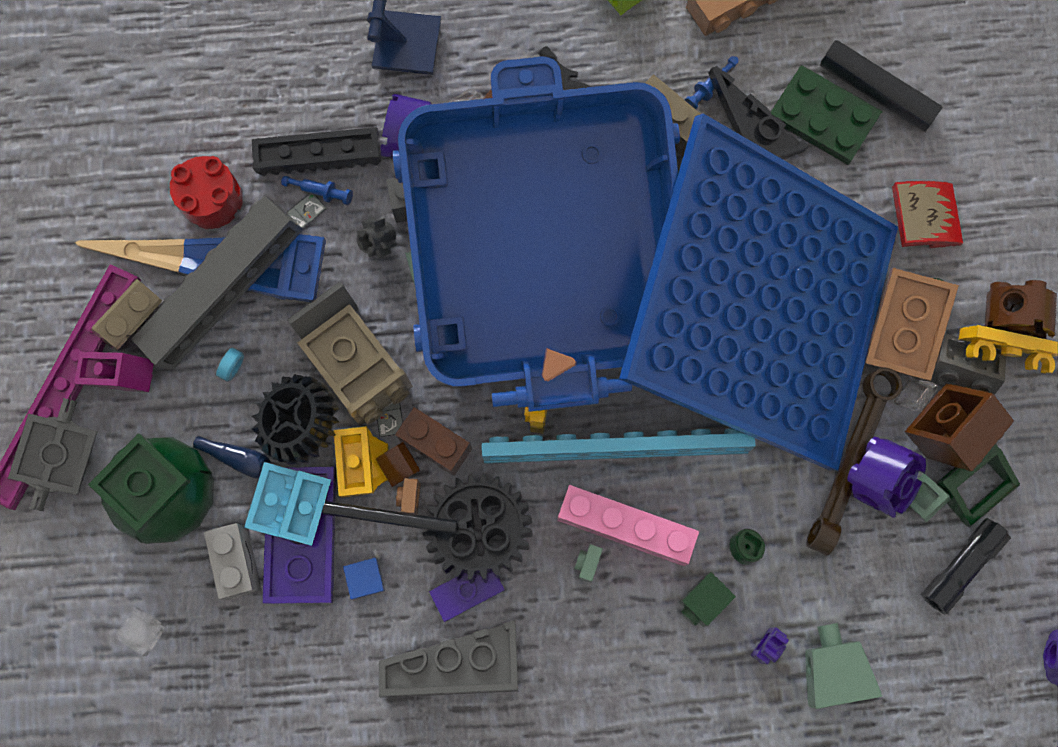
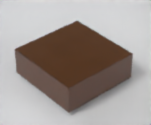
[376,442,420,487]

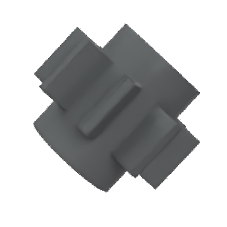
[357,217,397,258]

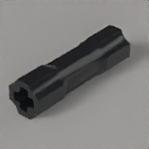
[921,518,1011,615]

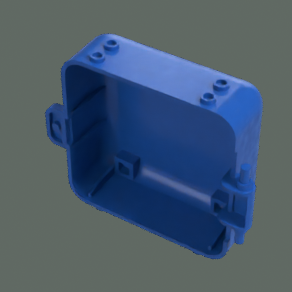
[393,56,680,412]

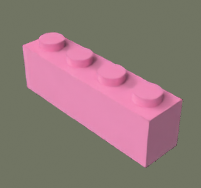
[557,485,699,566]

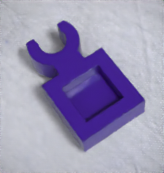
[750,627,789,664]

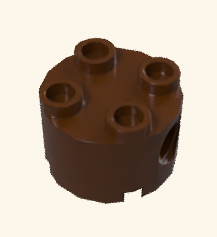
[985,280,1057,339]

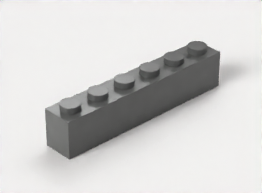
[131,195,304,371]

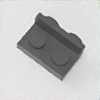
[929,333,1006,395]

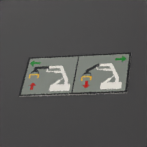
[287,193,327,228]
[377,403,403,438]

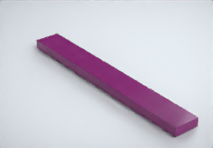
[0,264,141,510]

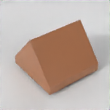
[542,348,576,381]

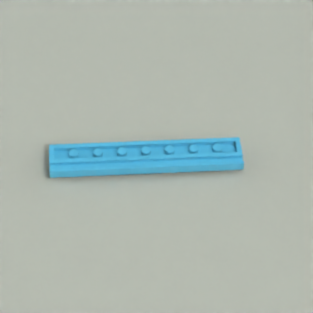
[482,428,756,463]

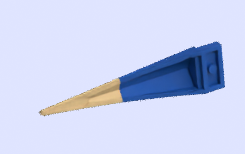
[75,234,326,302]

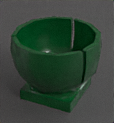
[88,433,214,544]

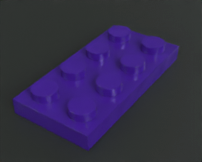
[263,467,336,604]

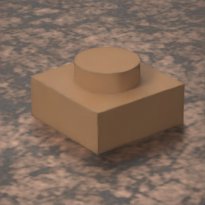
[396,478,421,515]

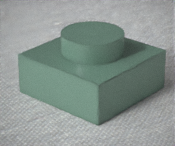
[909,474,951,522]
[574,544,603,583]

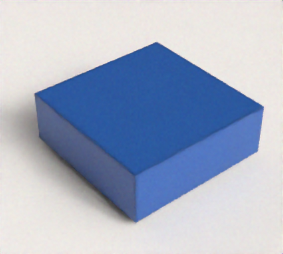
[343,557,385,600]

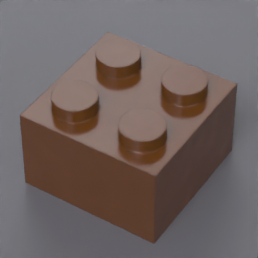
[905,383,1014,472]

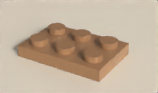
[865,268,959,381]

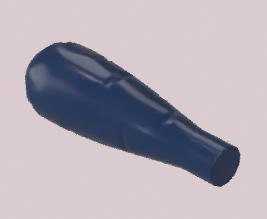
[193,436,271,479]

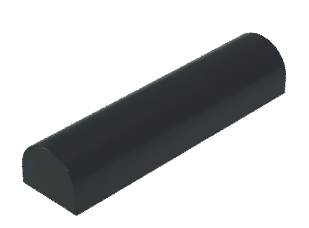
[819,40,943,132]

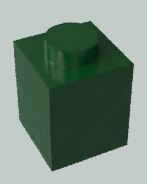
[679,572,736,627]

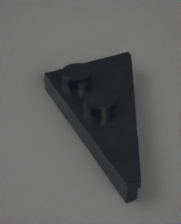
[708,66,809,159]

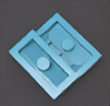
[244,462,331,546]

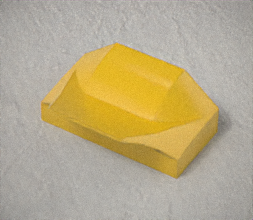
[333,426,388,498]

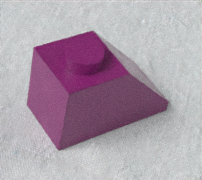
[74,352,154,392]

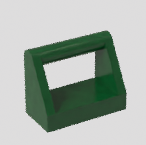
[936,444,1020,527]

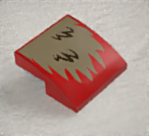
[892,181,963,248]

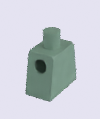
[805,623,882,709]

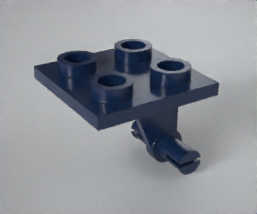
[367,0,442,75]

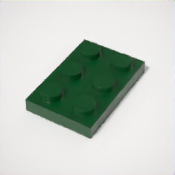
[770,65,882,165]

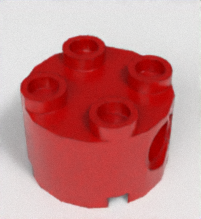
[170,156,243,229]

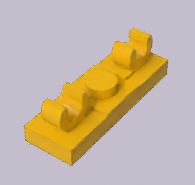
[958,325,1058,373]

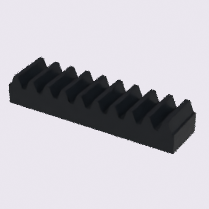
[252,127,381,176]

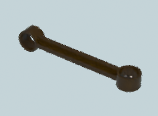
[806,368,902,556]

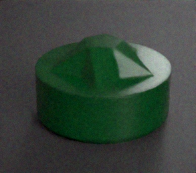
[729,529,765,565]

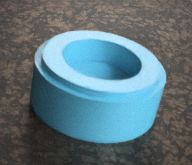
[216,347,244,381]

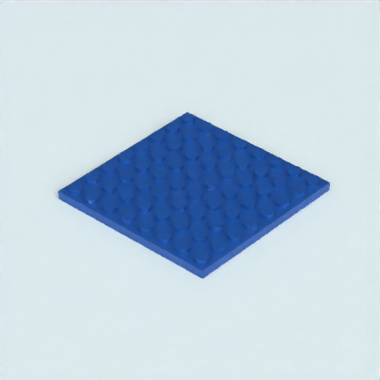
[619,113,898,471]

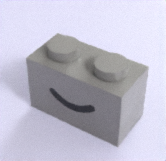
[204,523,262,600]

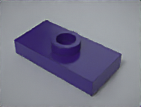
[429,572,505,622]

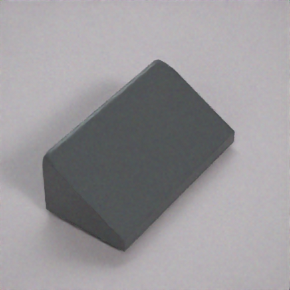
[287,282,358,339]

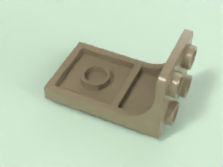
[297,304,413,426]

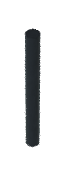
[323,501,458,534]

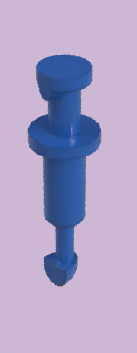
[684,56,739,109]
[281,176,353,205]

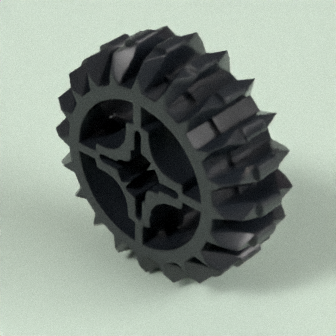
[252,374,340,465]

